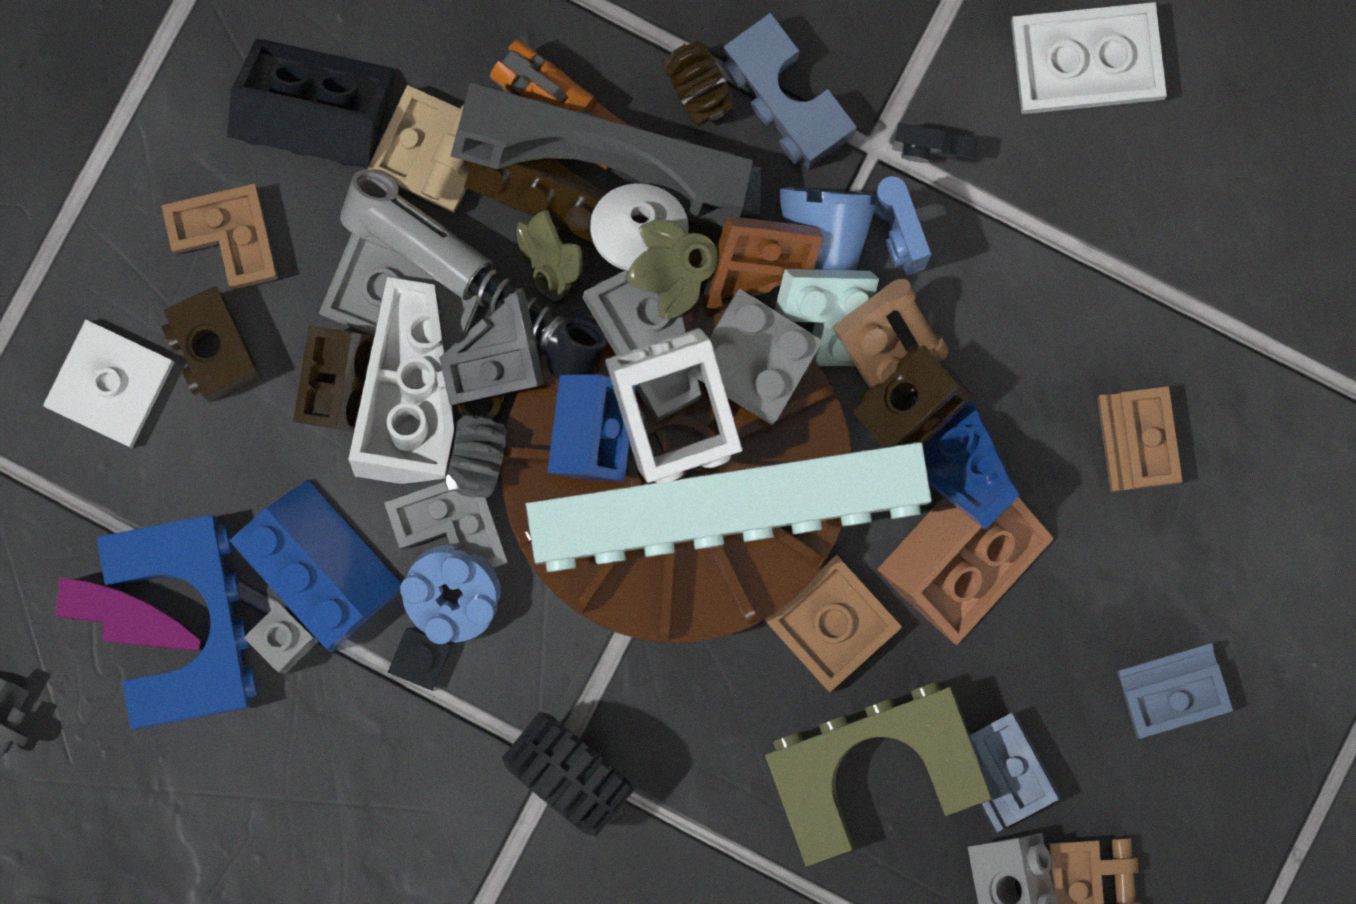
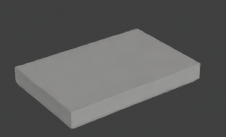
[319,233,482,353]

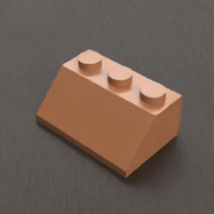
[877,497,1054,645]

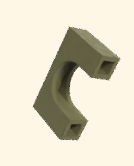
[765,681,993,867]

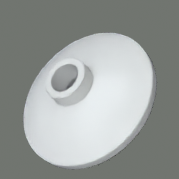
[590,184,688,271]

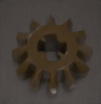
[663,40,734,126]

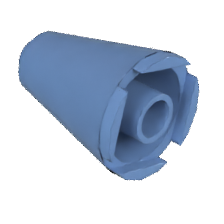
[780,188,877,270]

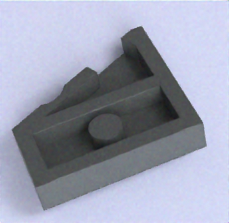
[439,292,545,405]

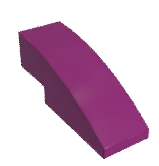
[55,578,206,652]

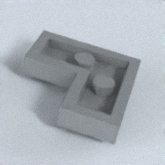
[384,482,509,569]

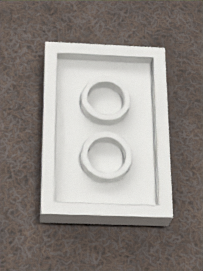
[1011,2,1167,114]

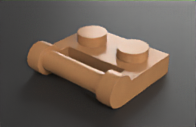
[832,279,948,388]

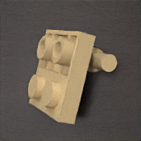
[367,85,472,214]

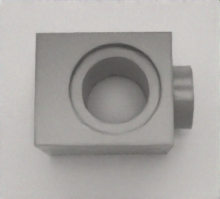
[244,603,318,674]

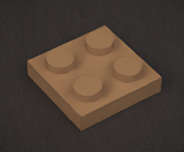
[764,555,902,693]

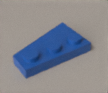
[922,399,1020,529]

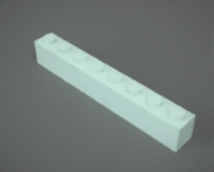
[526,442,931,572]

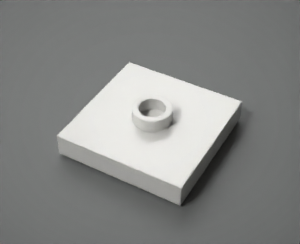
[43,320,174,448]

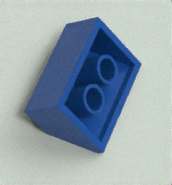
[229,480,401,652]

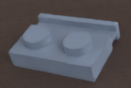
[1116,643,1233,739]
[970,711,1062,832]

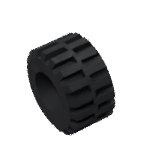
[502,712,634,837]

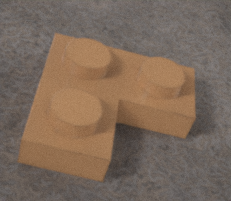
[161,183,278,290]

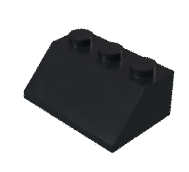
[227,39,395,168]

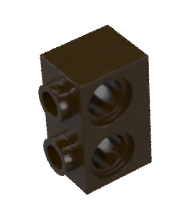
[293,326,374,432]

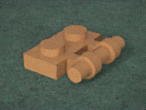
[1048,838,1141,904]

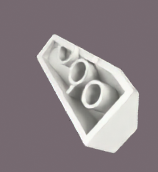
[348,277,455,484]

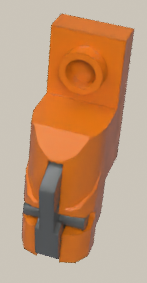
[490,39,627,171]

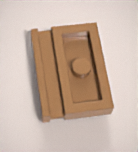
[1097,386,1183,493]

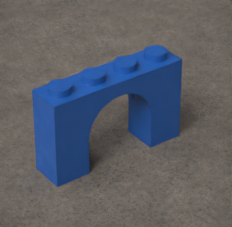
[96,515,258,730]

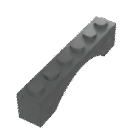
[450,83,753,231]

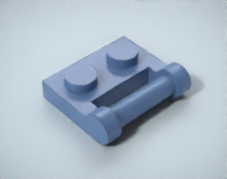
[874,176,931,276]

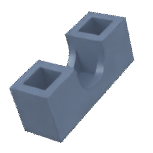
[722,13,857,170]

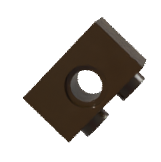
[162,286,262,403]
[852,345,975,448]

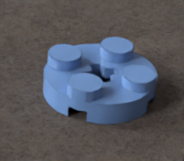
[400,545,501,644]

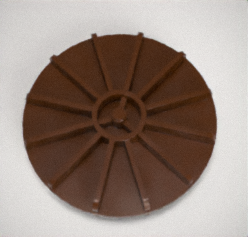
[501,295,851,643]

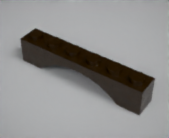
[464,158,733,301]

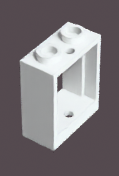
[605,328,742,484]

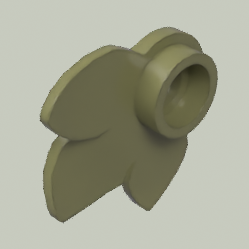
[517,210,583,301]
[625,219,718,319]

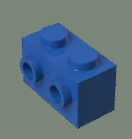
[548,375,636,482]

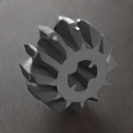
[444,415,507,498]

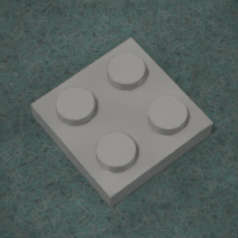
[688,289,823,425]

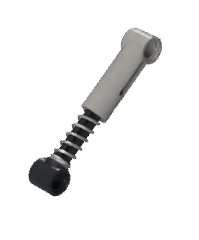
[340,170,608,379]

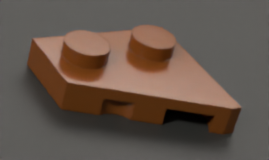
[703,216,824,309]

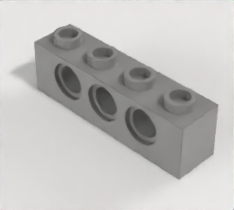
[968,833,1059,904]

